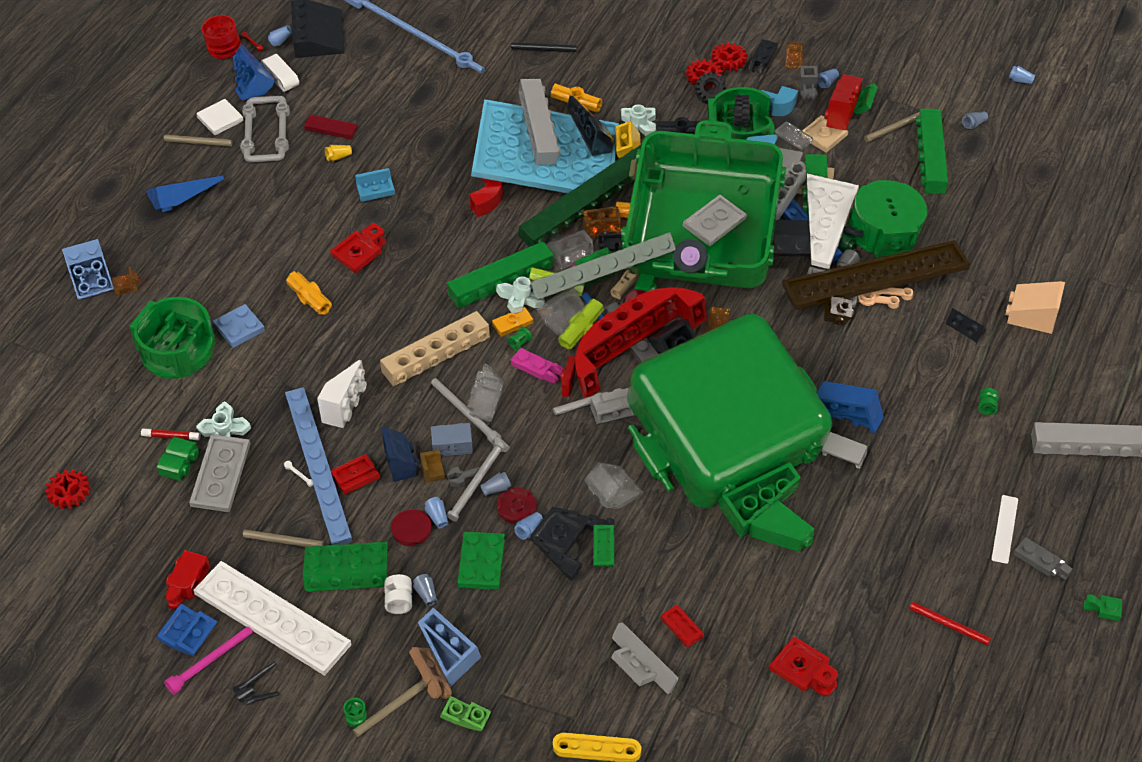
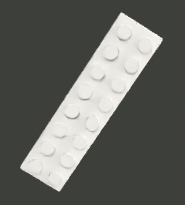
[194,561,351,676]

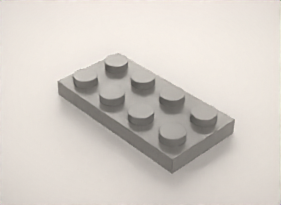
[189,434,251,512]

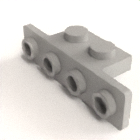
[611,622,678,694]

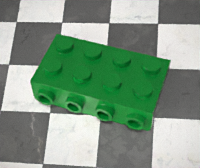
[303,542,388,592]

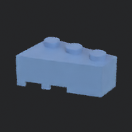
[418,608,481,687]

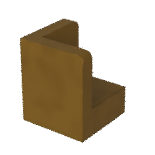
[420,450,445,483]

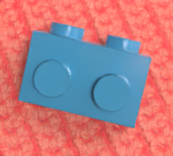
[355,168,395,202]

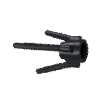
[233,661,279,705]

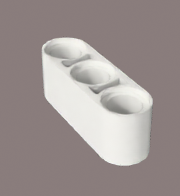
[261,54,299,92]

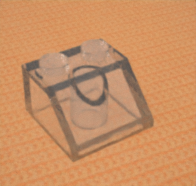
[537,288,585,336]
[584,462,644,509]

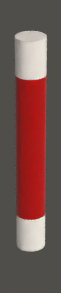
[141,428,201,440]

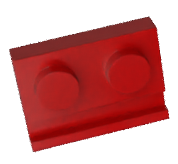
[331,454,380,495]

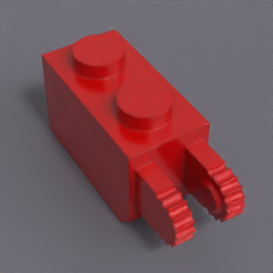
[165,550,210,610]

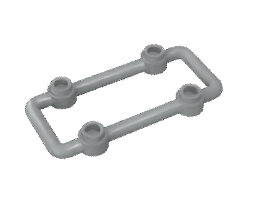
[240,96,290,162]

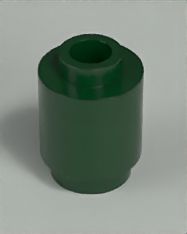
[837,232,857,252]

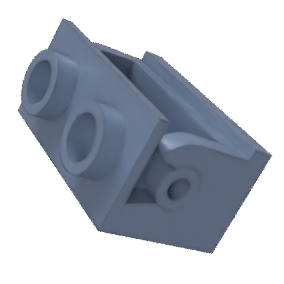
[431,423,473,456]

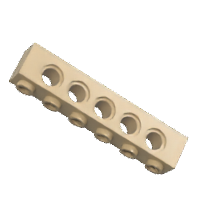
[380,311,490,386]

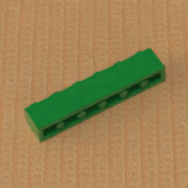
[915,109,948,194]
[447,241,554,309]

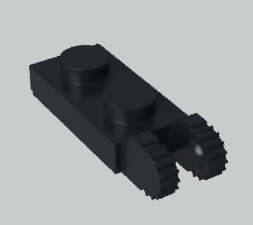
[749,39,778,74]

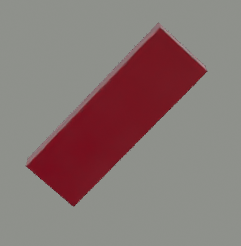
[304,114,358,140]

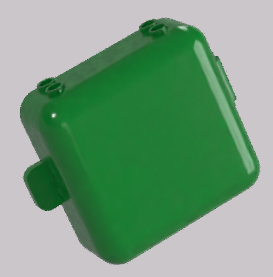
[621,120,786,289]
[627,313,832,508]

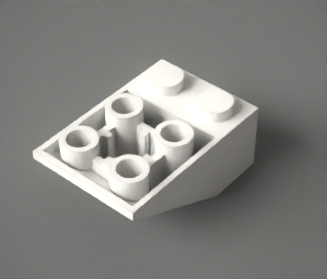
[317,360,367,428]

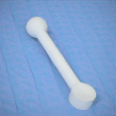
[284,461,313,487]

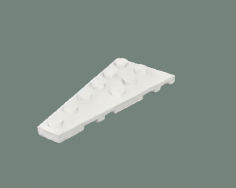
[807,174,859,269]

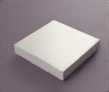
[196,99,244,135]

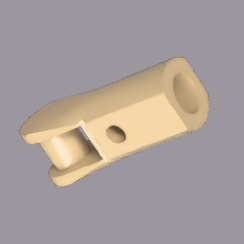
[611,270,638,299]

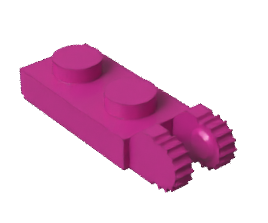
[511,348,565,384]

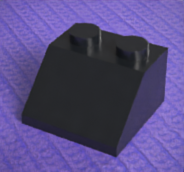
[772,220,810,257]
[648,319,696,354]

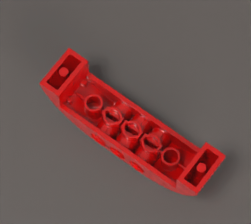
[575,288,707,398]

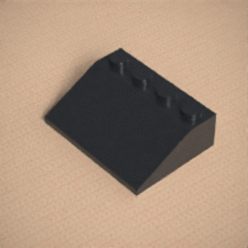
[291,0,344,58]

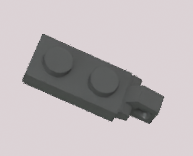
[1014,537,1072,581]

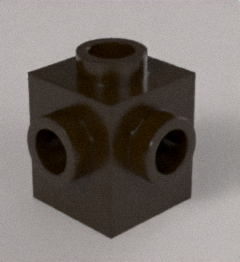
[824,296,854,325]

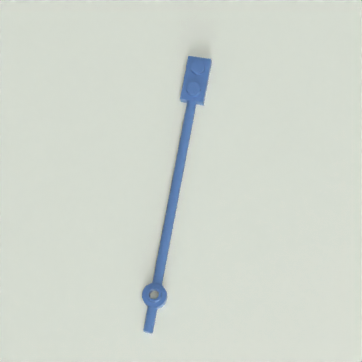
[344,0,485,74]

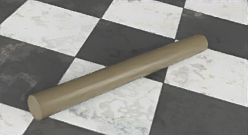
[864,112,919,142]
[164,135,232,147]
[243,529,324,547]
[353,679,428,737]

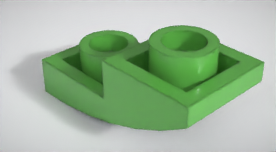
[440,696,491,731]

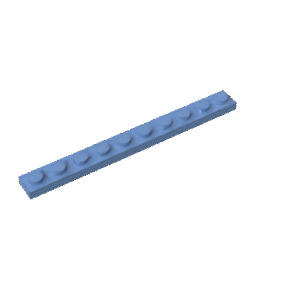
[285,387,352,545]

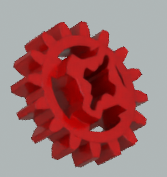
[711,42,747,72]
[686,59,722,89]
[45,469,91,510]

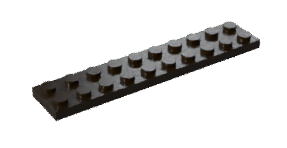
[782,240,970,310]

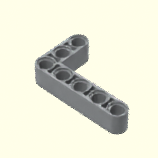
[776,161,806,220]

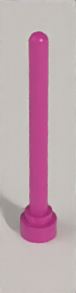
[164,627,253,695]

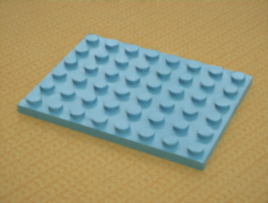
[471,99,619,201]

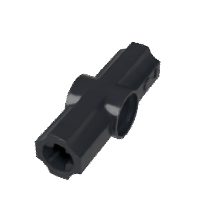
[656,117,700,134]

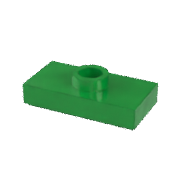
[854,83,878,115]
[593,525,614,567]

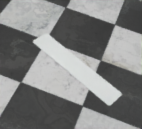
[992,495,1018,564]

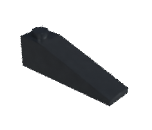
[567,95,615,156]

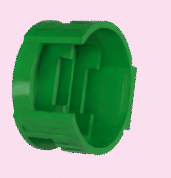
[707,87,774,140]
[848,180,927,258]
[129,297,216,379]

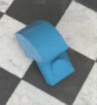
[761,86,798,116]

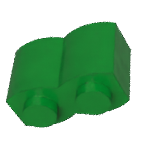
[157,437,199,481]

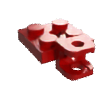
[330,223,386,274]
[769,636,838,696]

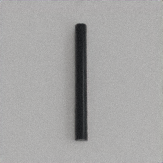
[511,42,577,52]

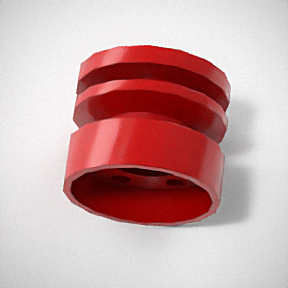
[201,15,241,59]

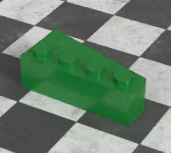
[719,462,801,539]

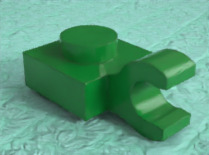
[1083,595,1122,621]

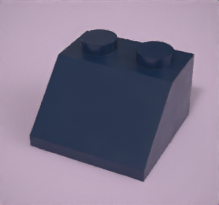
[381,427,419,482]

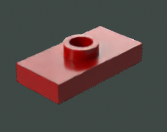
[560,355,576,397]
[661,605,704,648]

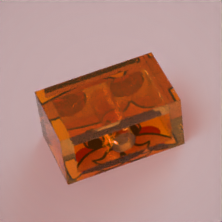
[583,206,621,239]

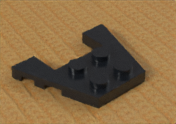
[531,507,614,581]

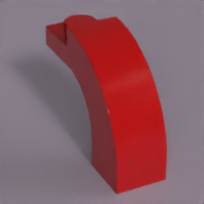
[469,178,503,217]

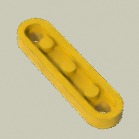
[553,733,641,762]

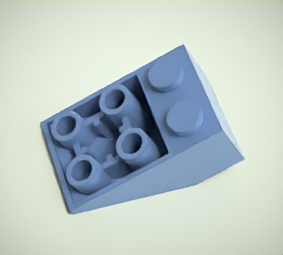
[62,239,114,300]

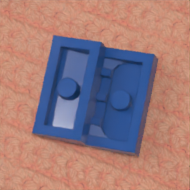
[157,604,217,656]

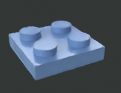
[213,304,265,348]

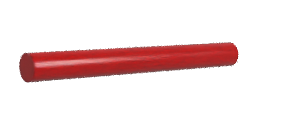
[909,602,991,646]

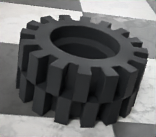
[695,72,726,104]
[734,95,749,127]

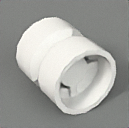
[385,574,412,614]

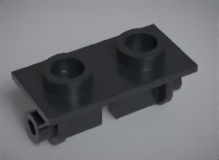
[598,231,623,250]
[946,308,987,342]

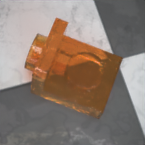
[785,42,803,69]
[112,266,140,296]
[708,307,730,329]

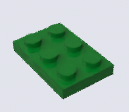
[458,532,505,590]

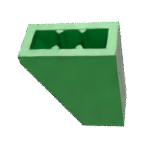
[749,500,814,552]

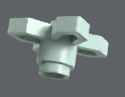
[621,105,656,136]
[496,277,545,313]
[196,402,251,437]

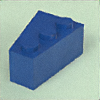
[816,381,884,434]

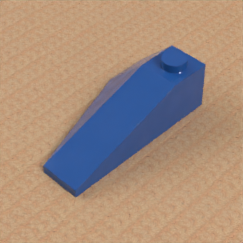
[233,44,275,101]
[146,176,224,212]

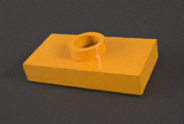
[492,307,534,337]

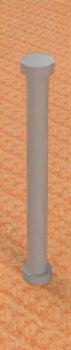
[446,441,505,521]

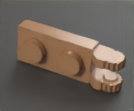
[409,647,452,699]

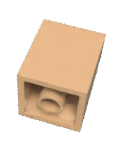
[1005,281,1065,334]

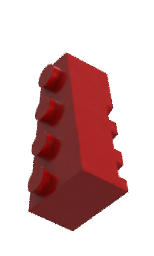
[824,74,863,131]

